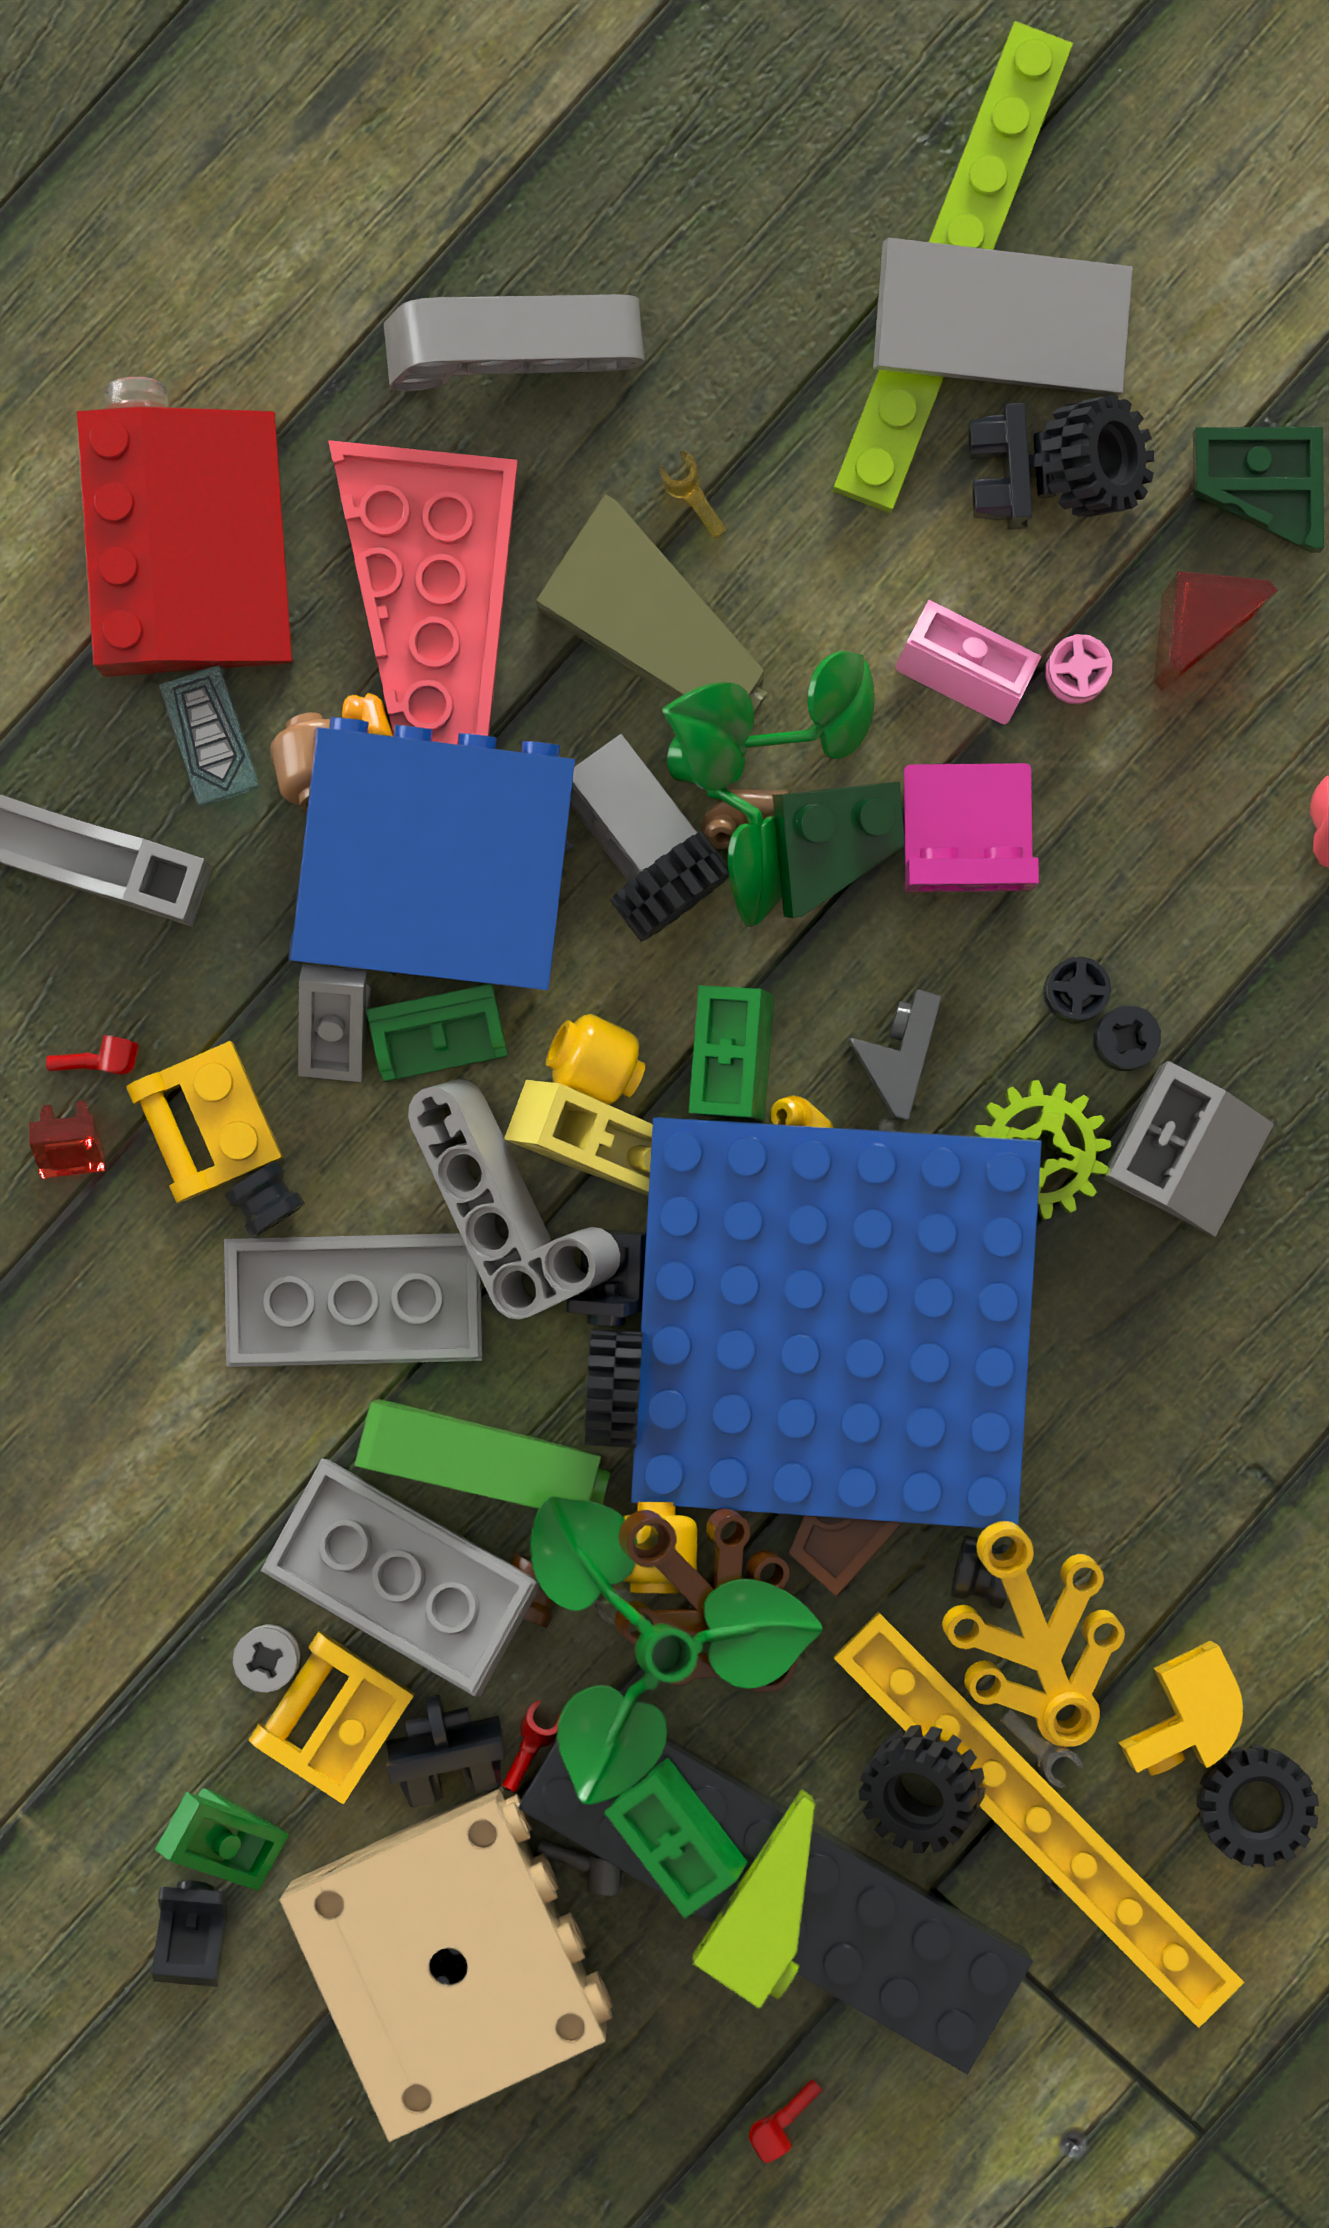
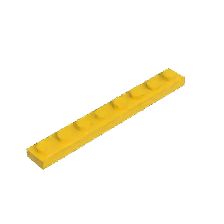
[833,1612,1244,2028]

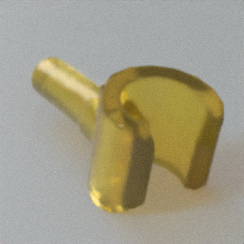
[660,451,727,539]

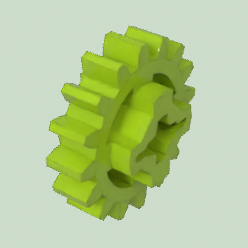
[972,1080,1111,1219]

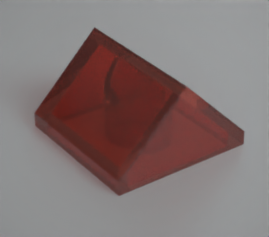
[1154,571,1278,691]

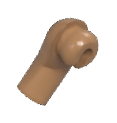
[701,788,788,851]

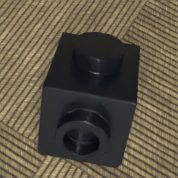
[566,1229,647,1326]
[152,1881,228,1987]

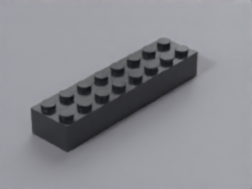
[518,1688,1033,2075]

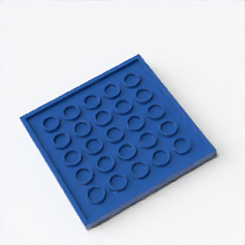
[631,1117,1042,1528]

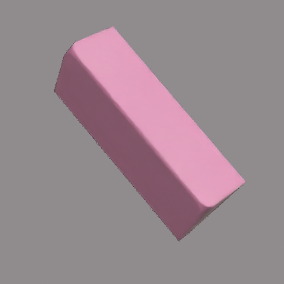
[895,600,1042,724]

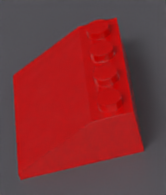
[76,406,293,677]

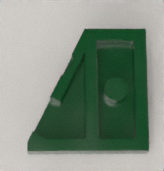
[1193,427,1324,553]
[772,782,905,918]

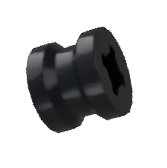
[1043,956,1111,1023]
[1093,1006,1161,1071]
[224,1161,306,1238]
[951,1535,1010,1609]

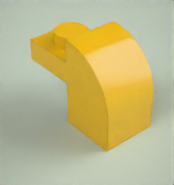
[1119,1641,1243,1776]

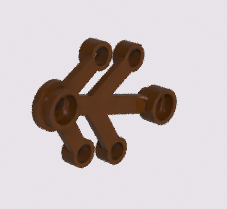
[615,1508,796,1693]

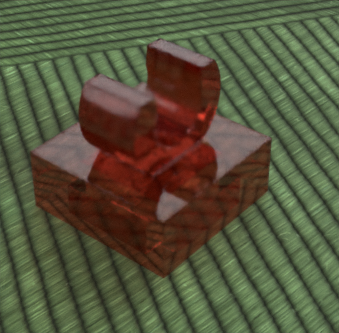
[29,1100,105,1178]

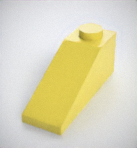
[504,1080,653,1196]

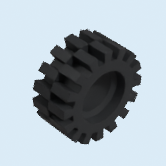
[1041,395,1154,517]
[610,831,729,942]
[585,1329,643,1448]
[859,1725,986,1854]
[1196,1745,1319,1868]

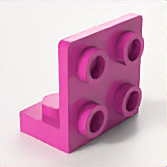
[903,763,1039,892]

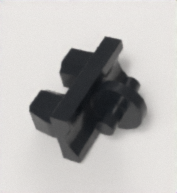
[968,403,1056,530]
[386,1694,505,1808]

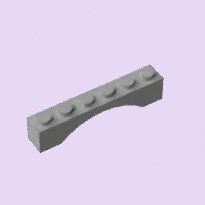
[0,795,213,927]

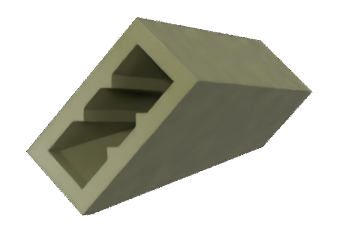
[536,494,767,715]

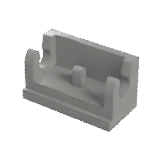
[570,734,697,882]

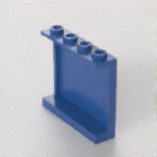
[288,717,575,990]

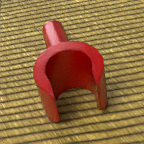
[46,1035,139,1075]
[501,1700,561,1793]
[749,2079,823,2163]

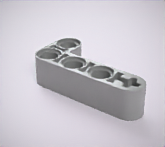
[384,294,645,391]
[408,1079,620,1319]

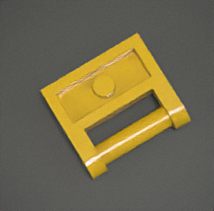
[126,1041,283,1203]
[248,1631,415,1805]

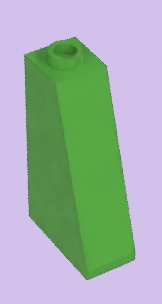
[355,1399,611,1509]

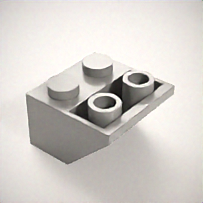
[1101,1061,1274,1237]

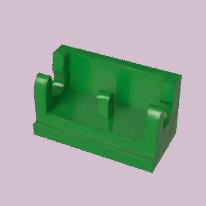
[366,984,509,1082]
[689,985,775,1121]
[604,1757,747,1918]

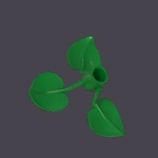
[662,651,875,928]
[530,1496,822,1805]

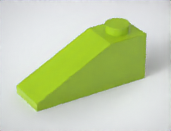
[693,1789,815,2008]

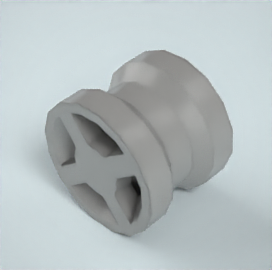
[233,1624,301,1693]

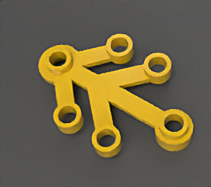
[942,1521,1125,1747]

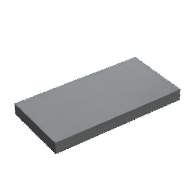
[873,238,1133,396]
[224,1233,483,1367]
[261,1458,540,1697]

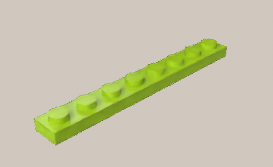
[833,21,1073,514]

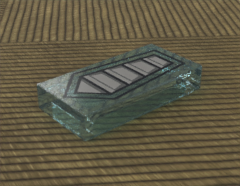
[159,665,261,807]

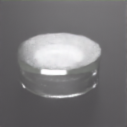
[104,377,168,409]

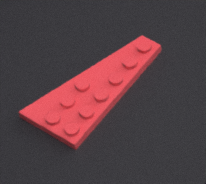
[328,440,518,744]

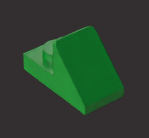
[155,1788,289,1891]

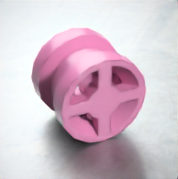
[1045,634,1113,705]

